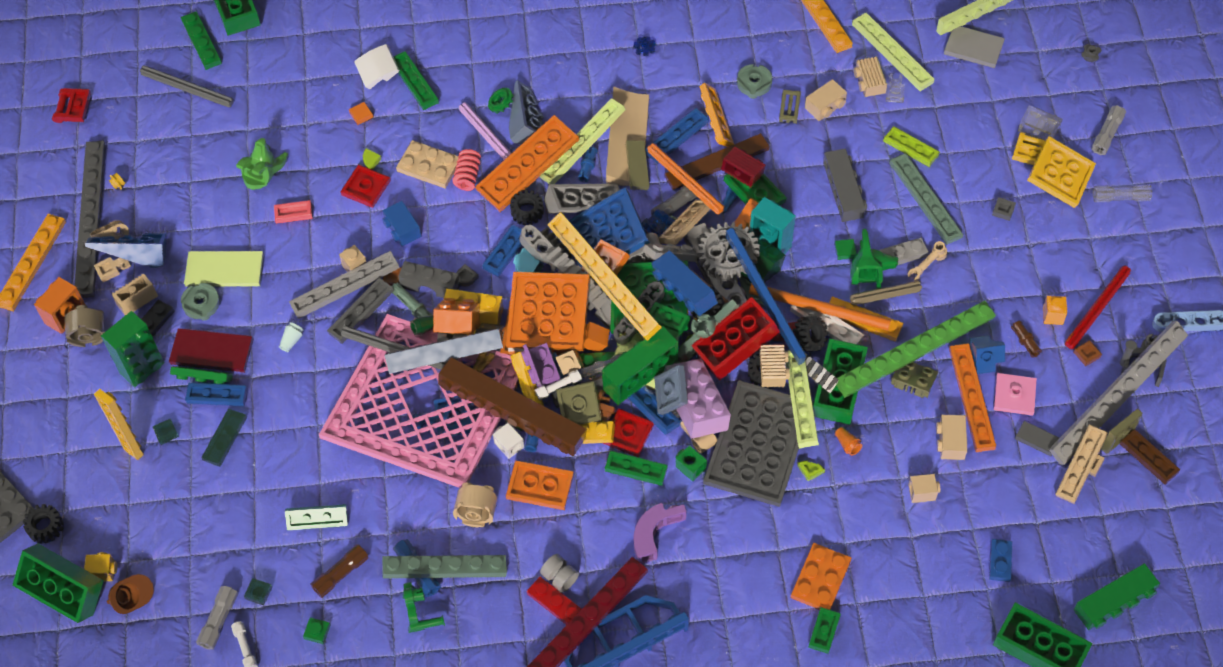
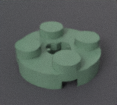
[737,64,772,99]
[181,283,220,321]

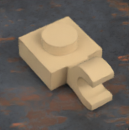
[94,257,131,283]

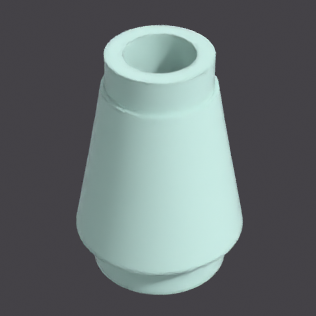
[279,323,303,352]

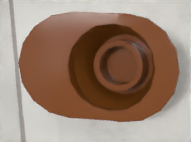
[107,574,154,614]

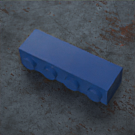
[651,250,718,316]

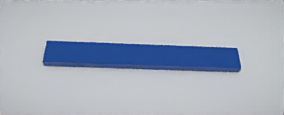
[726,228,806,365]

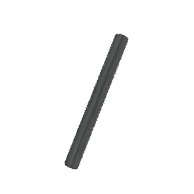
[140,65,234,107]
[341,326,448,370]

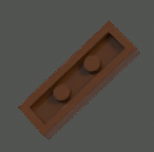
[1120,429,1180,485]

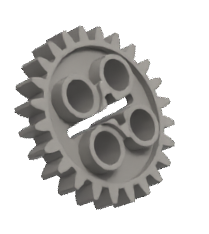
[698,222,760,279]

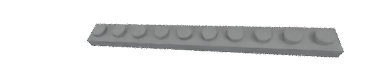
[1049,321,1188,465]

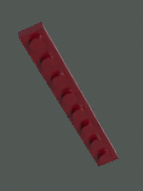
[527,557,648,667]

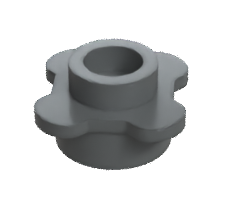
[1081,44,1101,62]

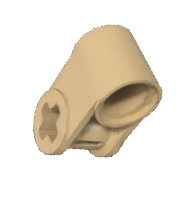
[90,220,129,239]

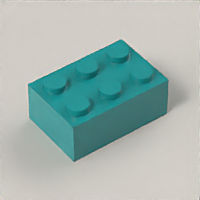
[749,197,796,254]

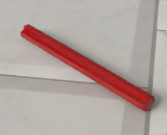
[1065,265,1131,349]

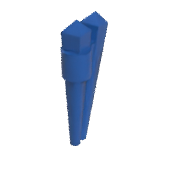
[723,187,738,213]

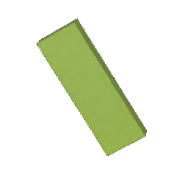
[883,126,940,167]

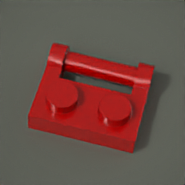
[52,88,91,123]

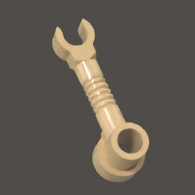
[908,241,947,281]

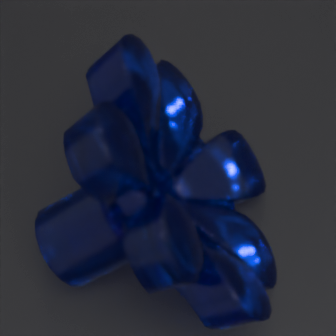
[633,37,656,56]

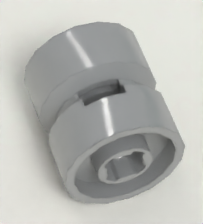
[540,554,579,593]

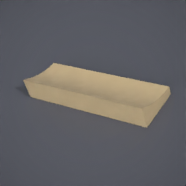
[606,87,649,186]

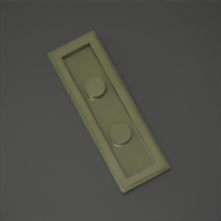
[625,140,649,190]

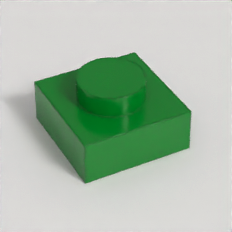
[303,618,331,644]

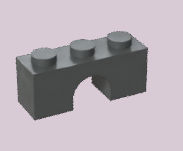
[398,261,460,298]

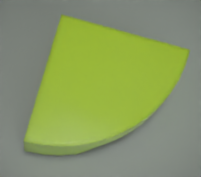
[363,148,381,170]
[797,461,825,481]

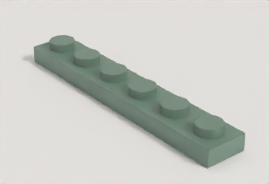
[382,555,507,578]

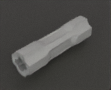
[1091,105,1126,156]
[196,586,238,650]

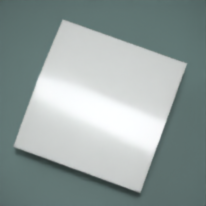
[354,44,400,89]

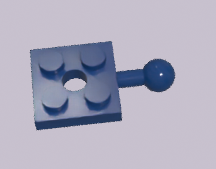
[409,396,476,436]

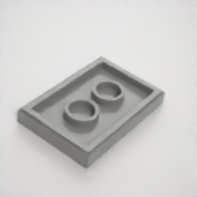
[944,26,1005,68]

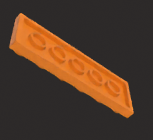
[475,115,580,212]

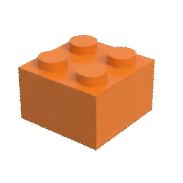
[34,277,85,334]
[433,298,480,334]

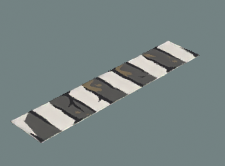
[804,352,839,393]

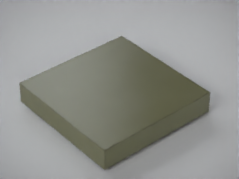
[556,381,603,425]
[1101,408,1142,454]

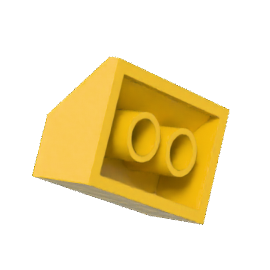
[443,288,504,335]

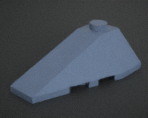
[509,80,544,145]

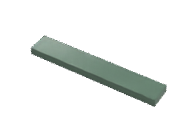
[889,153,963,245]

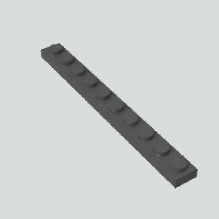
[74,141,106,298]

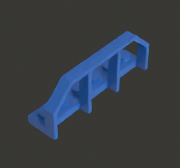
[564,595,689,667]

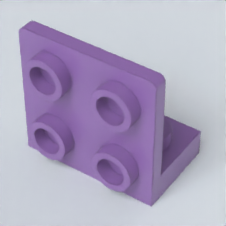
[521,343,560,387]

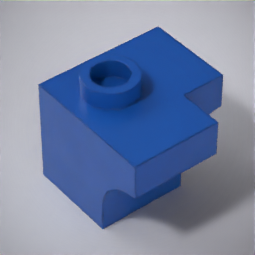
[970,335,1005,374]

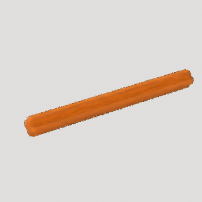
[647,143,724,215]

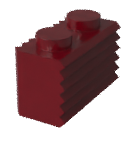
[721,147,766,187]

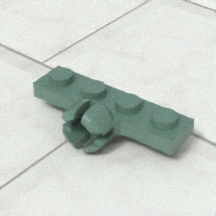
[678,299,740,362]

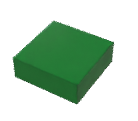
[834,239,857,260]

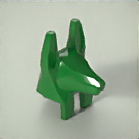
[850,229,898,289]

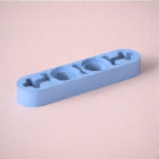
[1152,310,1223,332]

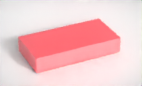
[274,200,313,224]

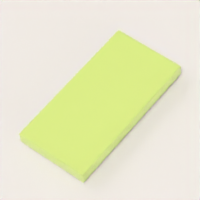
[184,251,264,287]

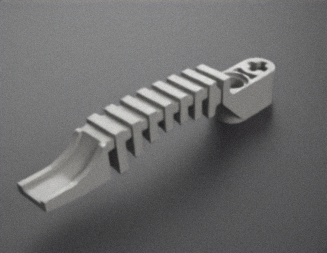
[519,225,611,330]

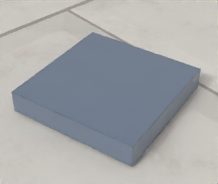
[654,365,688,415]

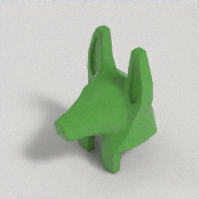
[236,138,288,190]

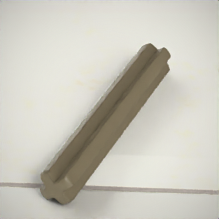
[850,281,922,305]

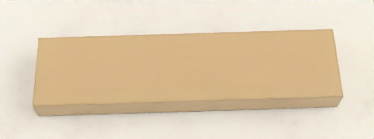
[659,199,710,245]
[1056,424,1108,504]

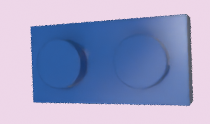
[989,539,1012,582]

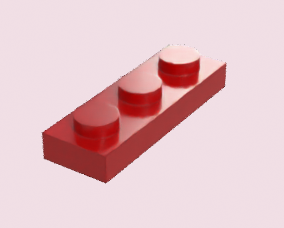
[527,577,582,625]

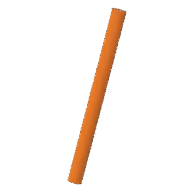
[749,283,891,331]

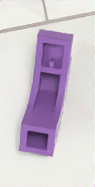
[634,503,687,564]

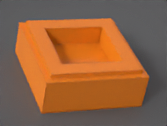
[349,102,373,125]

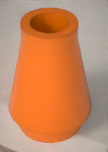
[834,427,862,456]

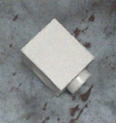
[493,423,524,459]

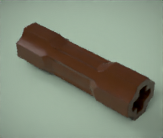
[310,544,369,598]

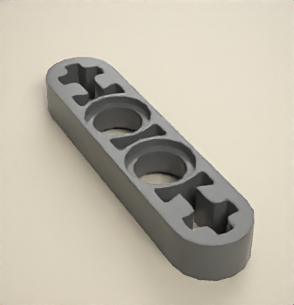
[613,282,665,345]

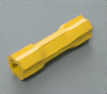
[510,352,544,406]

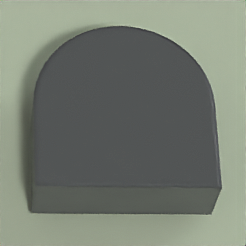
[456,264,479,287]

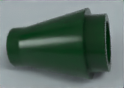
[410,315,434,336]

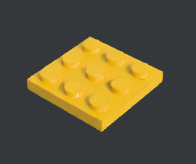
[1027,136,1096,208]

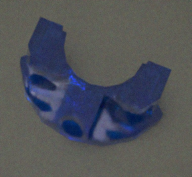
[642,209,675,237]

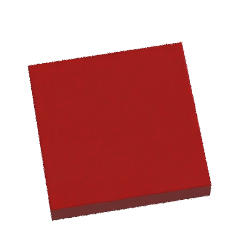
[340,165,391,208]
[603,408,654,458]

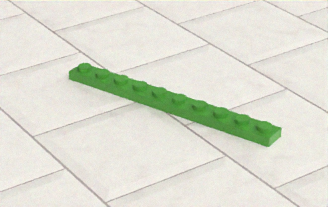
[836,301,996,398]

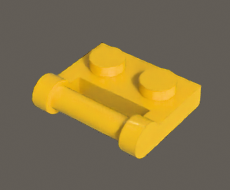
[1012,132,1045,165]

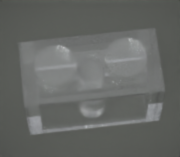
[1018,105,1063,140]

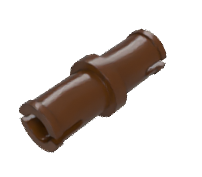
[1011,321,1042,358]

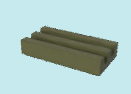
[779,90,801,124]

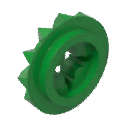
[488,88,514,114]

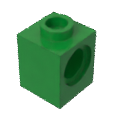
[675,445,707,481]

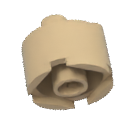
[453,482,497,527]

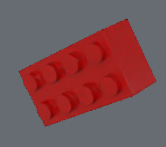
[691,297,780,381]

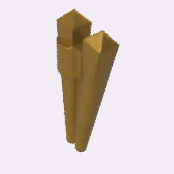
[473,352,495,373]

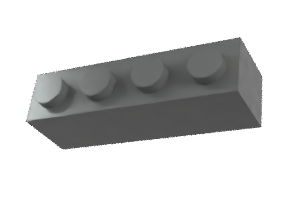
[823,149,867,222]

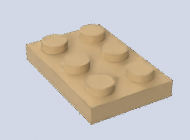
[396,140,458,189]

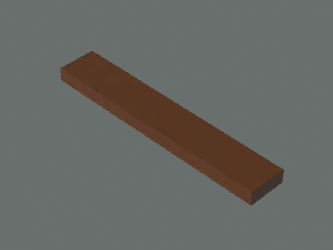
[665,133,770,190]

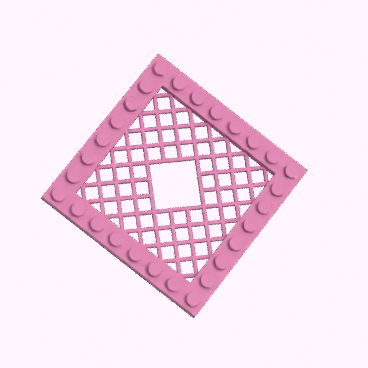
[319,314,519,488]

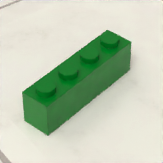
[1073,563,1160,630]

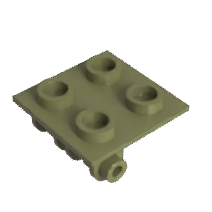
[891,362,938,398]

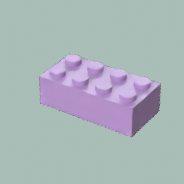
[664,358,731,439]

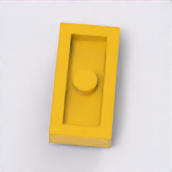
[580,421,615,444]

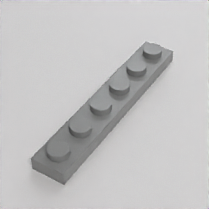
[289,251,400,319]

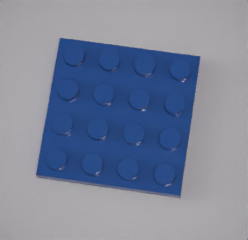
[569,187,650,267]

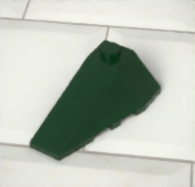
[721,239,786,283]

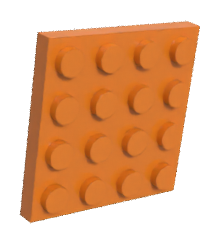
[506,272,590,351]

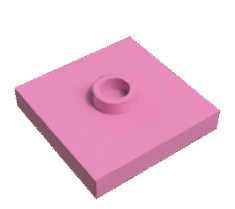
[994,373,1037,416]

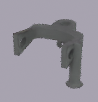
[1120,334,1167,387]

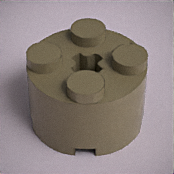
[65,305,105,347]

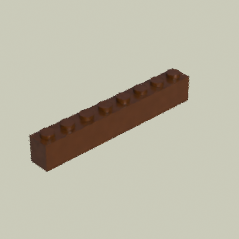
[438,357,587,456]

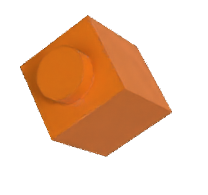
[584,322,610,353]

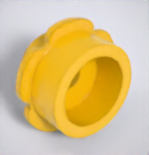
[109,173,125,189]

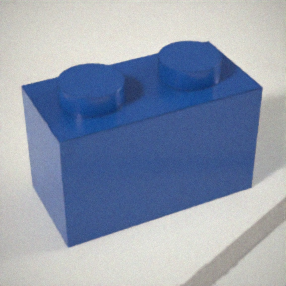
[382,201,421,246]

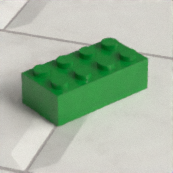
[213,0,260,36]
[101,311,164,388]
[602,326,678,405]
[813,339,868,425]
[12,543,104,623]
[993,602,1093,667]

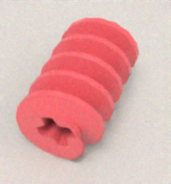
[453,149,481,191]

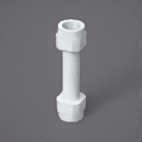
[535,370,582,400]
[231,621,258,667]

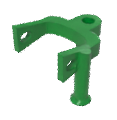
[402,582,445,633]

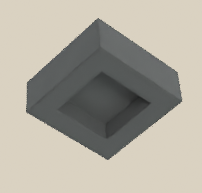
[992,197,1016,221]

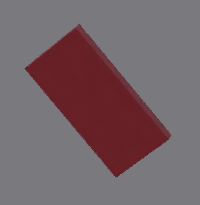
[169,328,253,373]

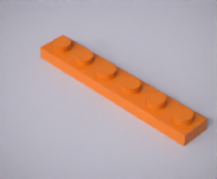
[949,343,996,452]

